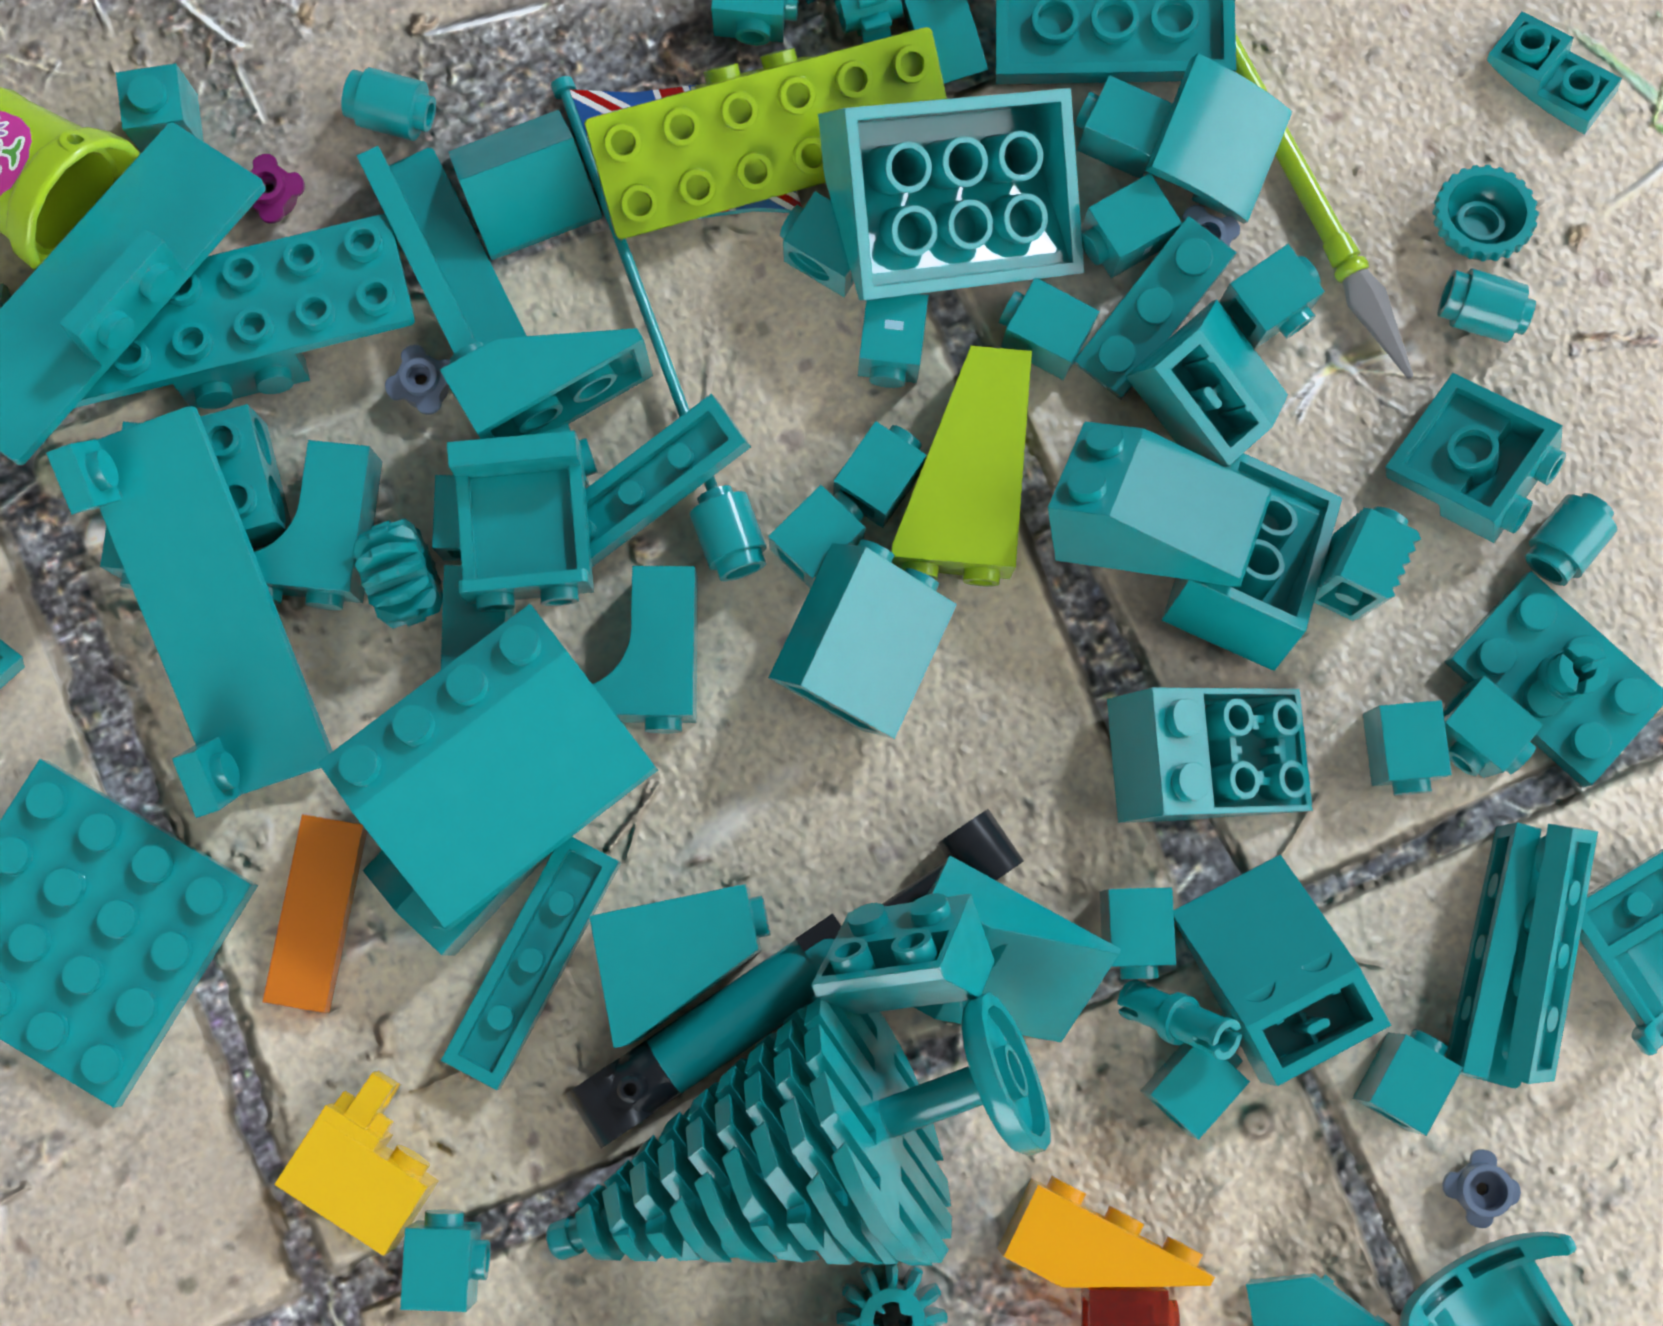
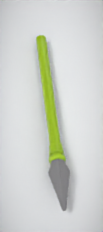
[1236,34,1413,379]

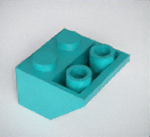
[1125,299,1288,467]
[811,893,994,1015]

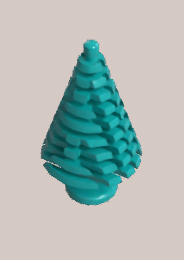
[546,992,1051,1266]

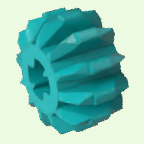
[353,518,443,629]
[836,1264,948,1326]

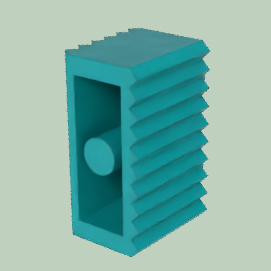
[1314,506,1421,621]

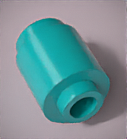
[341,67,436,141]
[1437,268,1536,343]
[1525,493,1618,586]

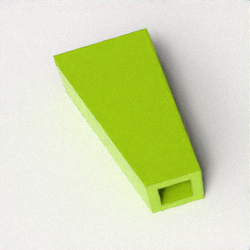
[891,346,1032,587]

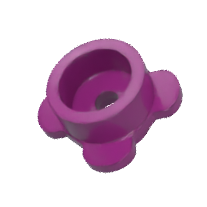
[250,154,305,224]

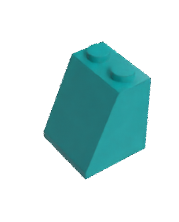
[589,884,771,1048]

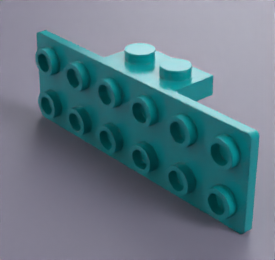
[0,122,266,465]
[75,214,415,409]

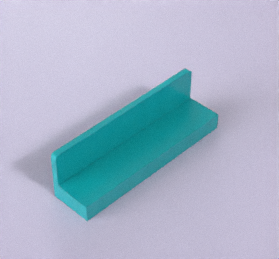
[356,146,527,354]
[1446,822,1542,1089]

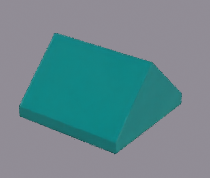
[448,109,602,260]

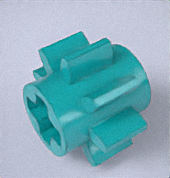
[834,0,903,43]

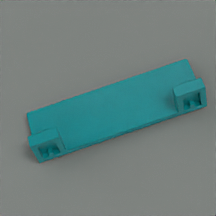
[46,406,333,818]

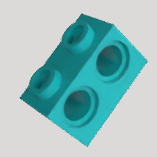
[200,404,291,549]

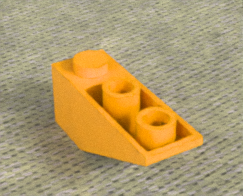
[997,1176,1215,1288]

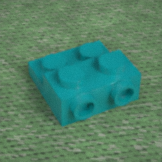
[1385,373,1566,543]

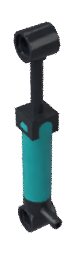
[566,809,1024,1148]

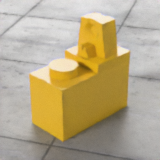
[274,1070,439,1256]

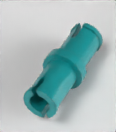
[1117,979,1242,1060]

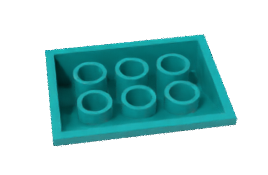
[818,88,1085,300]
[318,603,658,931]

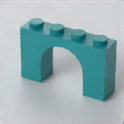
[100,421,383,610]
[441,565,698,734]

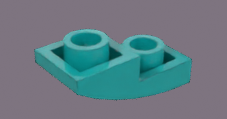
[901,0,988,84]
[1487,11,1622,135]

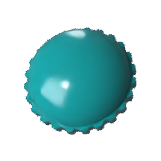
[1432,165,1539,262]

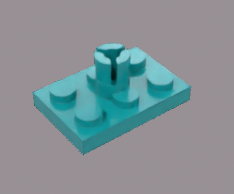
[1444,571,1663,787]

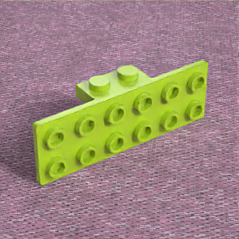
[584,27,947,239]

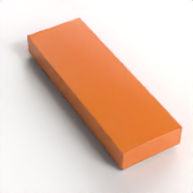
[262,814,367,1013]

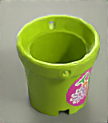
[0,87,140,270]

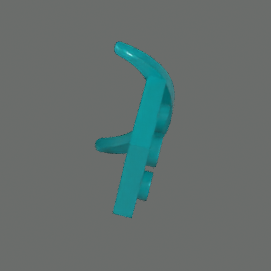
[1580,849,1663,1056]
[1399,1232,1577,1326]

